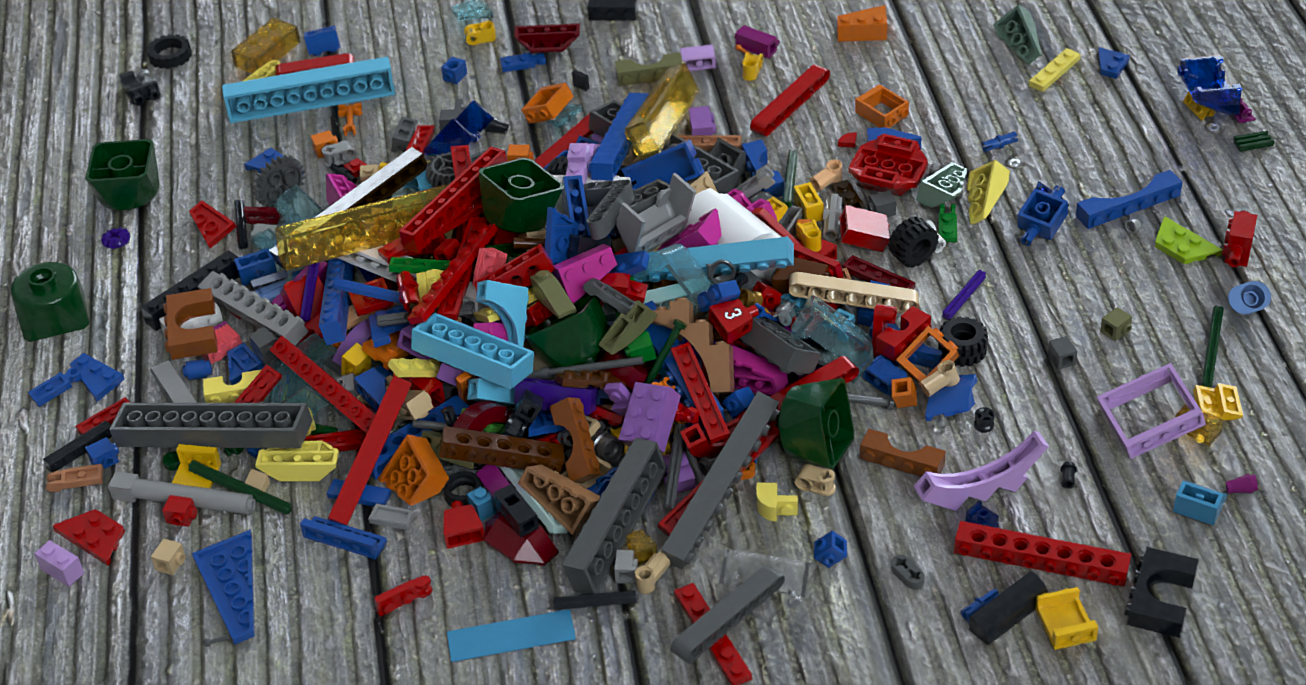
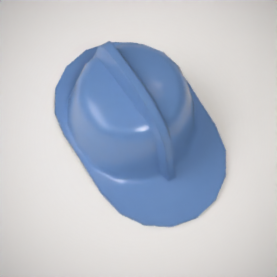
[1228,281,1271,314]

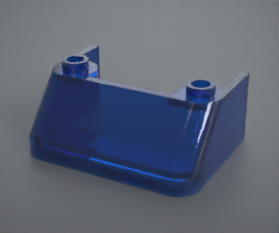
[423,99,494,157]

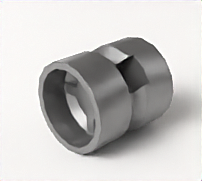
[591,430,624,463]

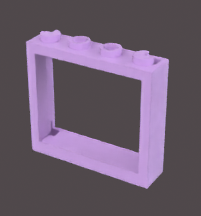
[1097,363,1206,459]

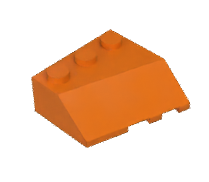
[377,434,449,506]

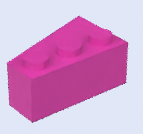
[553,244,617,303]
[730,344,788,395]

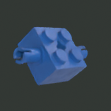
[1017,185,1068,246]

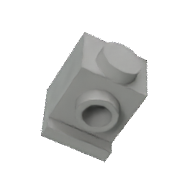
[614,550,638,584]

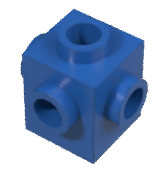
[814,531,847,568]

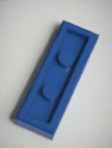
[327,479,391,507]

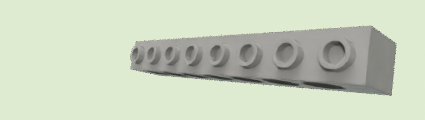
[197,271,309,346]

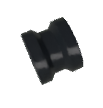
[974,407,995,433]

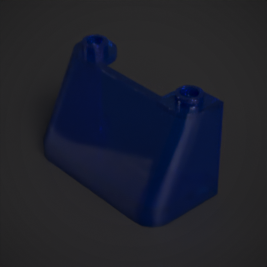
[1177,55,1242,116]

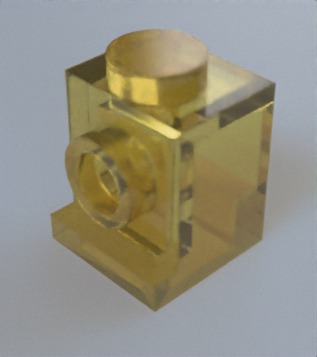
[627,529,657,565]

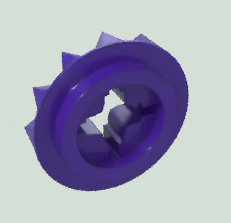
[101,227,130,249]

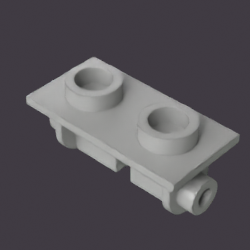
[773,301,797,326]

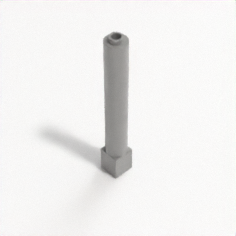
[108,471,256,515]

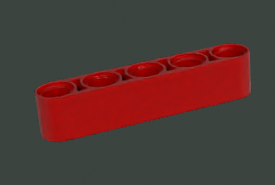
[275,53,355,76]

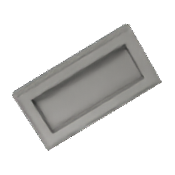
[368,503,415,530]

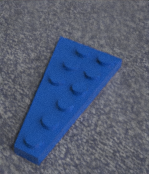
[192,529,255,645]

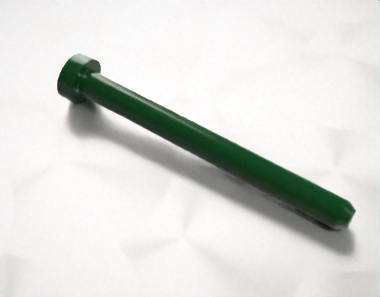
[644,319,687,384]

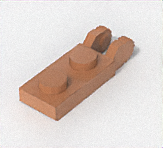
[46,464,104,492]

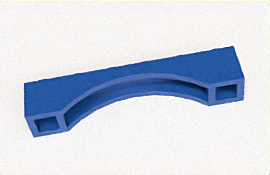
[1076,170,1183,229]

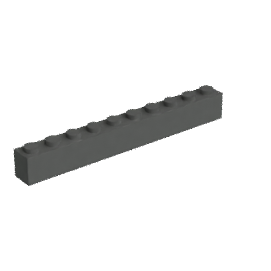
[661,391,780,570]

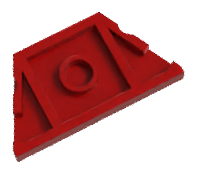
[53,509,125,566]

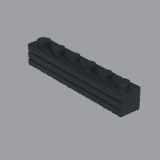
[43,420,112,473]

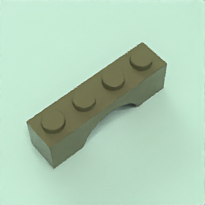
[615,52,684,86]

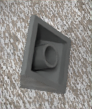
[710,137,746,177]

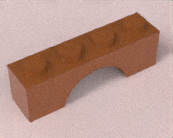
[550,397,601,483]
[860,429,946,477]

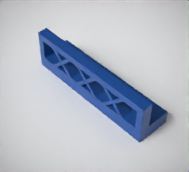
[300,516,387,560]

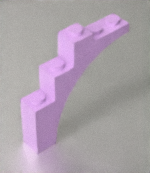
[566,143,600,185]
[914,431,1049,511]

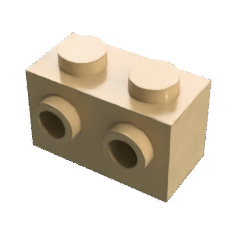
[397,390,434,420]

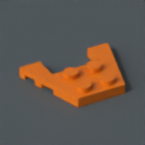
[362,333,411,377]

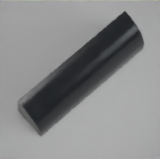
[969,570,1048,645]

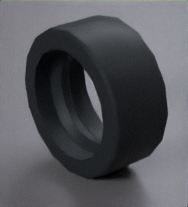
[443,471,482,506]

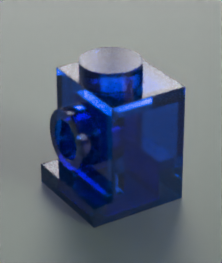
[965,500,999,528]

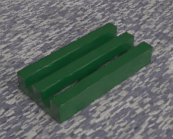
[1233,130,1274,152]

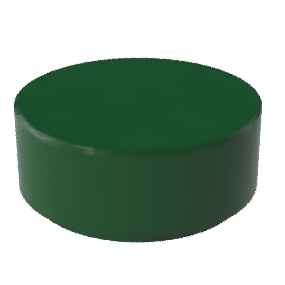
[163,452,180,471]

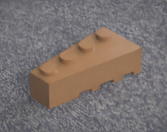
[518,464,600,535]

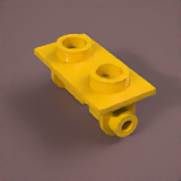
[1183,87,1215,121]

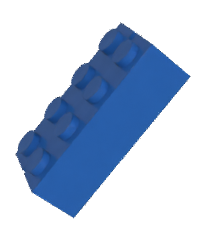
[621,139,704,190]

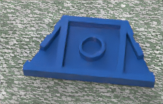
[545,207,579,275]

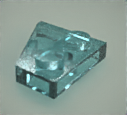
[451,0,493,20]

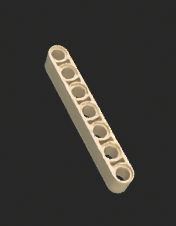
[789,272,920,313]

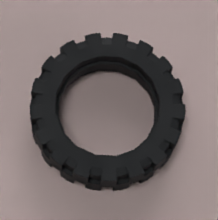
[147,34,192,69]

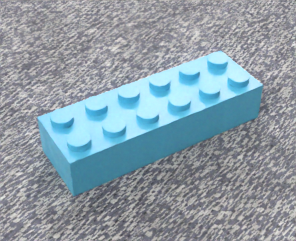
[411,313,534,389]

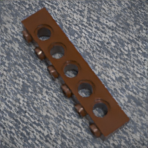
[439,426,564,474]

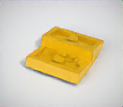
[1193,383,1243,421]

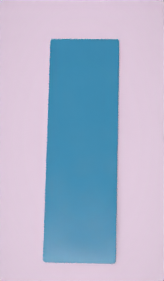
[447,609,576,662]

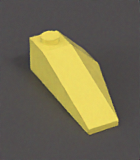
[967,160,1010,225]

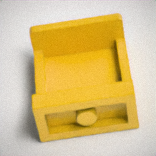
[1036,587,1098,650]

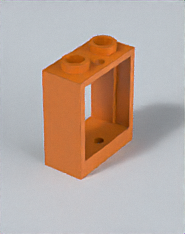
[521,82,574,124]
[855,84,909,128]
[896,326,959,383]

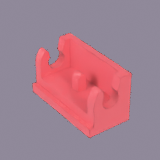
[472,248,508,286]

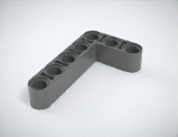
[583,180,635,240]

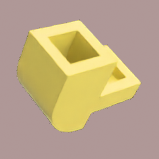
[756,483,798,521]

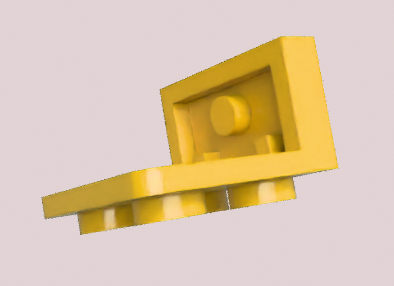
[172,444,221,489]

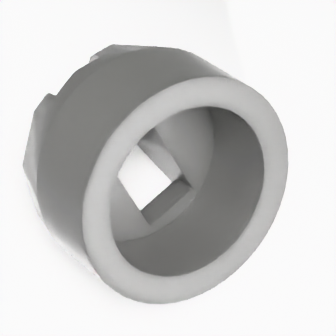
[1125,218,1141,234]

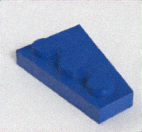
[607,251,650,276]
[70,353,125,402]

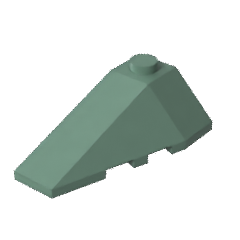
[993,5,1042,65]
[916,162,968,207]

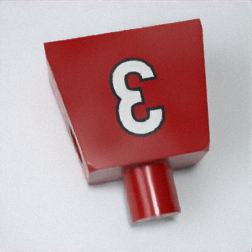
[708,299,759,344]

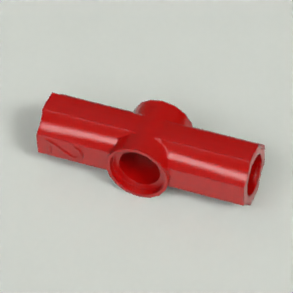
[396,271,420,314]

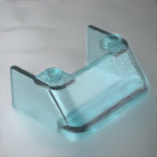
[632,244,714,336]
[791,295,874,383]
[268,333,337,417]

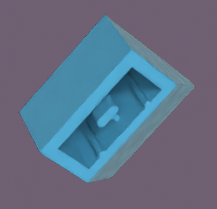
[1173,481,1228,526]

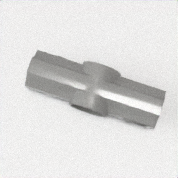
[823,194,842,241]

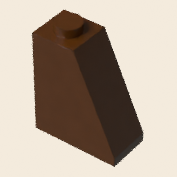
[772,257,831,294]

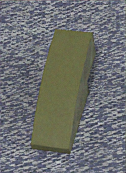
[598,300,658,355]

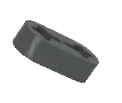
[891,555,925,590]

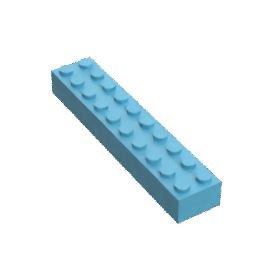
[222,57,395,123]

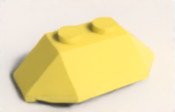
[255,441,339,481]

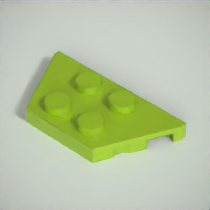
[1155,216,1223,264]

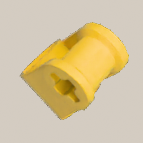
[464,21,496,45]
[742,52,763,81]
[796,219,822,252]

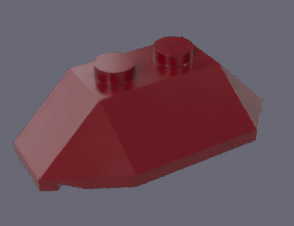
[514,23,580,53]
[484,512,559,566]

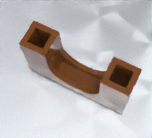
[163,288,218,360]

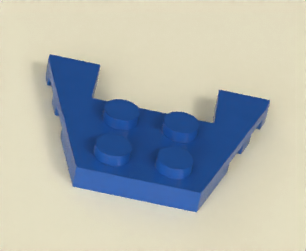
[369,305,410,348]

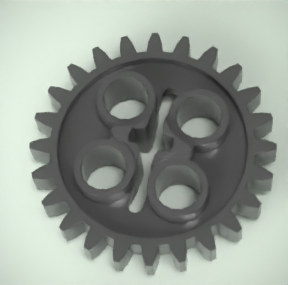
[253,155,306,209]

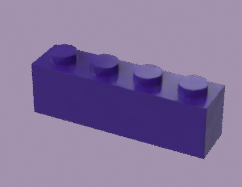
[514,377,598,416]

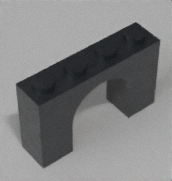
[1124,547,1199,638]

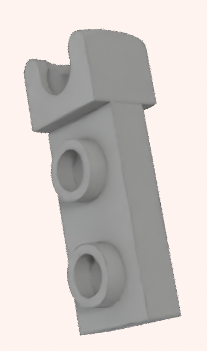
[735,165,775,198]

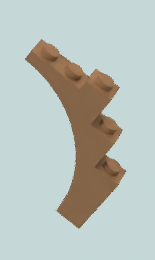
[651,298,734,396]

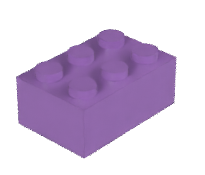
[619,382,681,453]

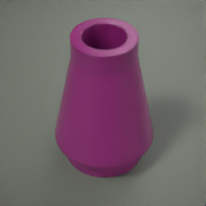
[1225,473,1258,494]

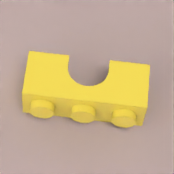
[203,370,266,403]

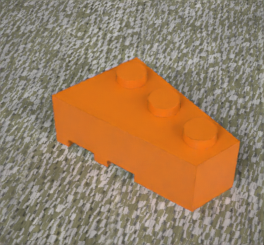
[837,5,887,42]

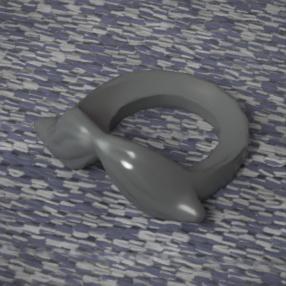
[706,259,736,284]

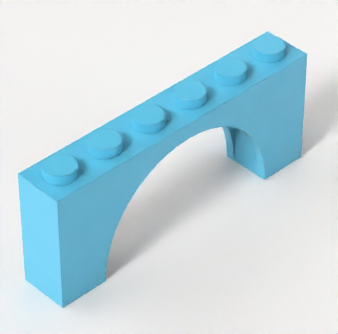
[467,280,529,406]

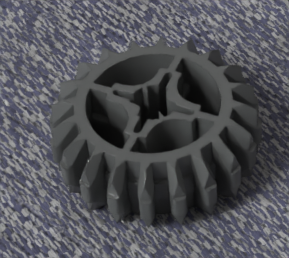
[426,152,473,190]

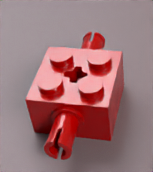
[1222,210,1258,267]

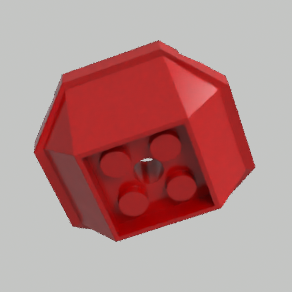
[848,134,928,196]

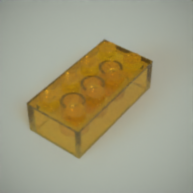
[231,17,301,74]

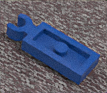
[500,52,546,73]
[28,367,82,407]

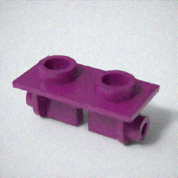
[1224,92,1256,123]

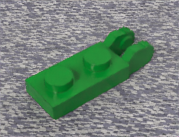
[938,203,957,243]

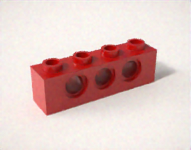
[474,244,555,308]

